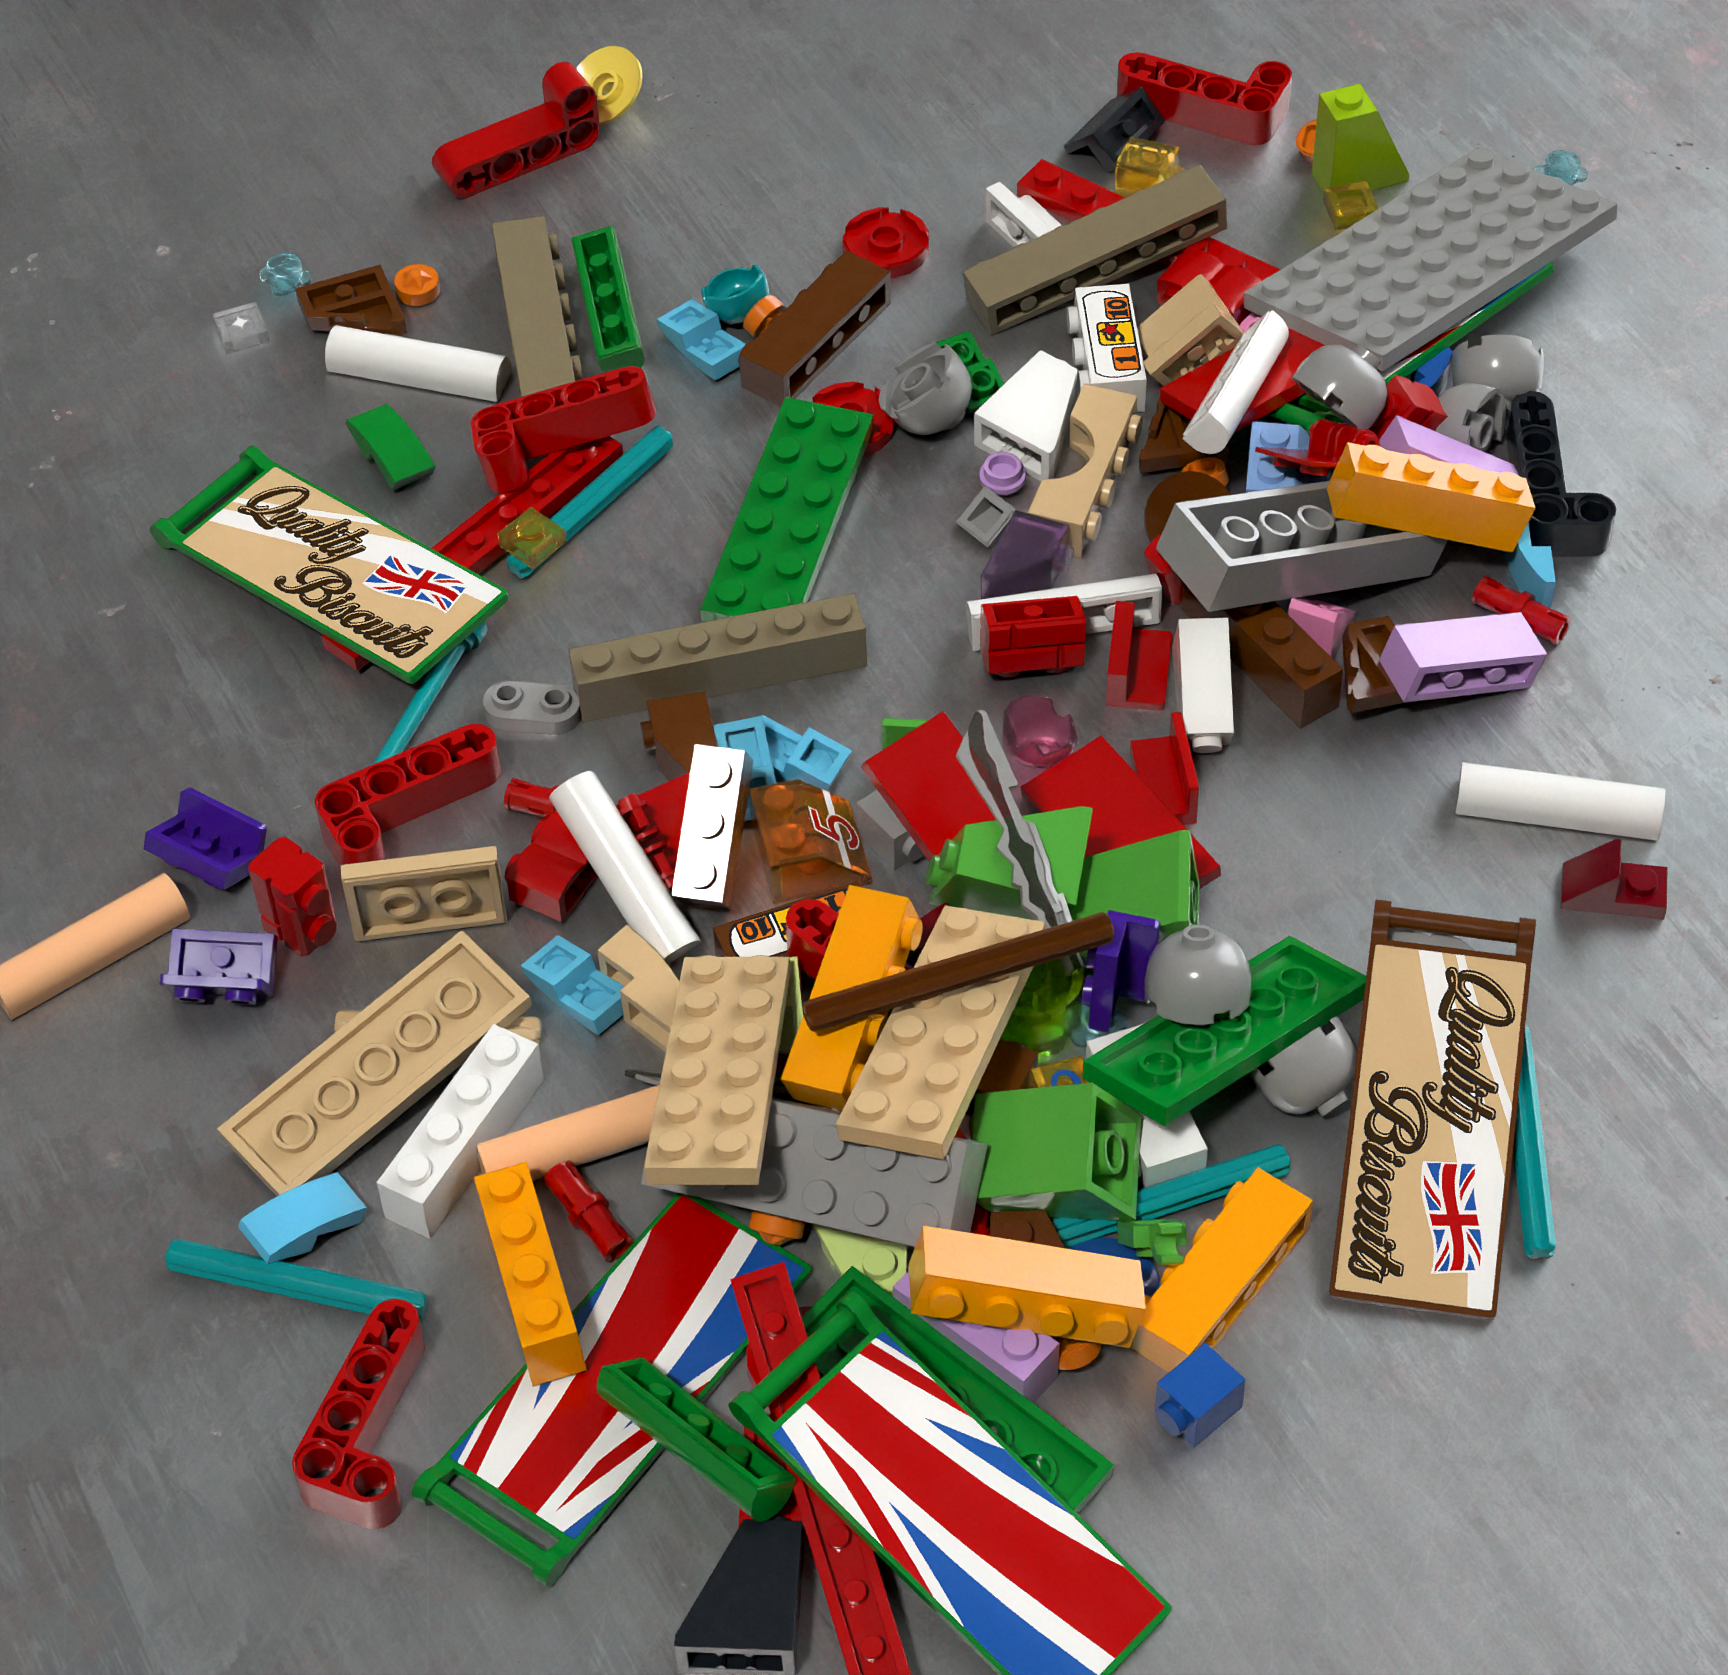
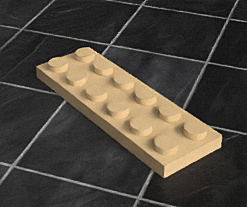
[836,905,1046,1160]
[217,930,532,1196]
[644,955,791,1185]

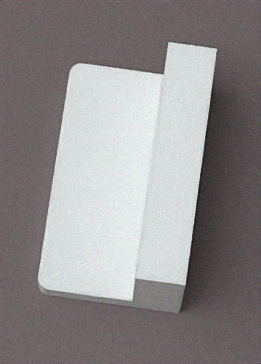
[986,181,1061,247]

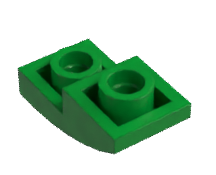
[935,330,1005,414]
[345,404,436,491]

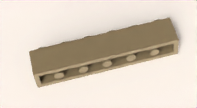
[963,164,1227,336]
[492,216,583,397]
[568,593,867,723]

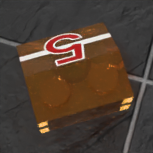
[749,779,872,904]

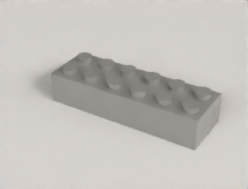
[1156,481,1448,612]
[640,1097,988,1247]

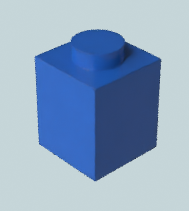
[1154,1342,1246,1448]

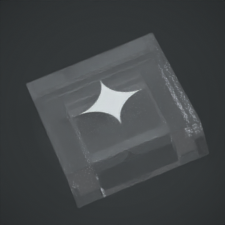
[213,302,270,354]

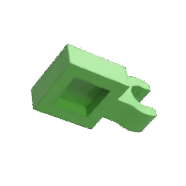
[1117,1218,1187,1266]

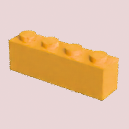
[1326,442,1535,552]
[781,885,923,1111]
[474,1162,587,1386]
[1131,1167,1313,1372]
[909,1225,1146,1348]

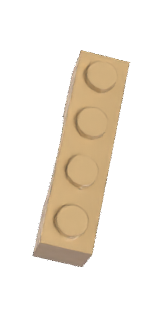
[1027,384,1143,558]

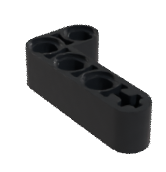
[1506,391,1616,557]

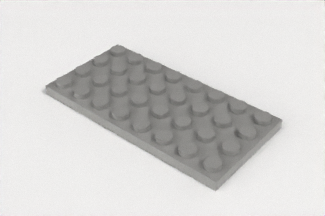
[1244,148,1617,372]

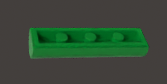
[571,225,645,373]
[596,1357,796,1522]

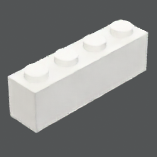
[376,1024,544,1239]

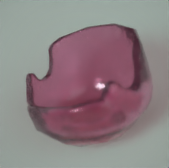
[1002,695,1078,770]

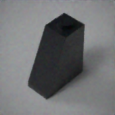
[674,1515,804,1675]

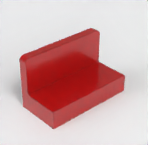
[1106,601,1172,711]
[1130,712,1199,825]

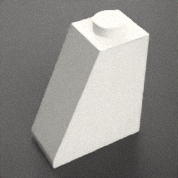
[974,350,1078,482]
[1172,618,1234,753]

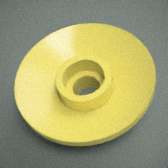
[577,46,642,125]

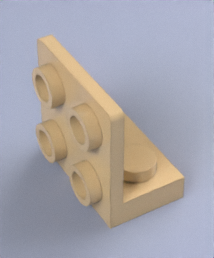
[1137,274,1244,386]

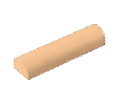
[0,873,191,1021]
[477,1085,659,1181]

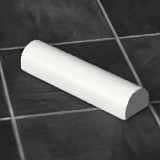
[1182,310,1289,454]
[325,325,512,402]
[965,573,1162,651]
[1455,762,1666,841]
[549,771,702,964]

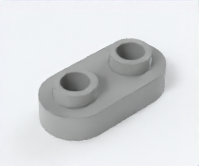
[483,681,581,735]

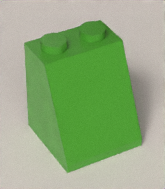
[925,806,1093,927]
[1069,830,1199,977]
[969,1082,1142,1221]

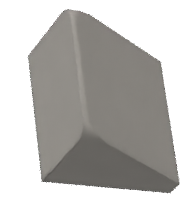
[956,486,1028,550]

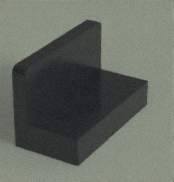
[1064,86,1165,173]

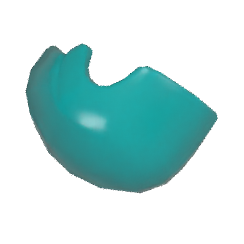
[701,264,770,325]

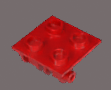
[1255,419,1380,476]
[615,772,690,891]

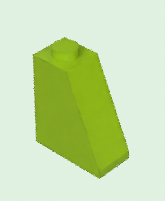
[1312,83,1410,201]

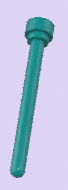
[372,622,488,765]

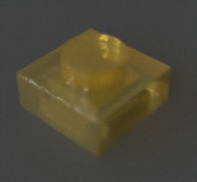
[1323,181,1379,231]
[498,507,566,569]

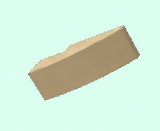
[598,924,679,1052]

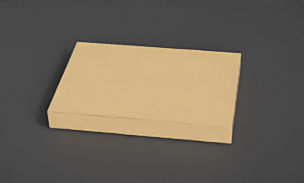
[340,846,508,942]

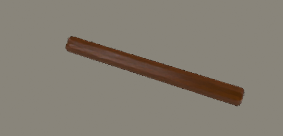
[803,912,1115,1032]

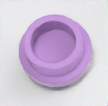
[979,452,1026,495]

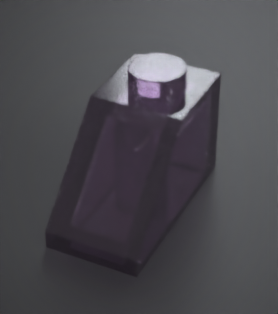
[981,510,1074,599]

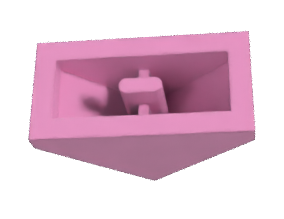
[1288,597,1357,659]

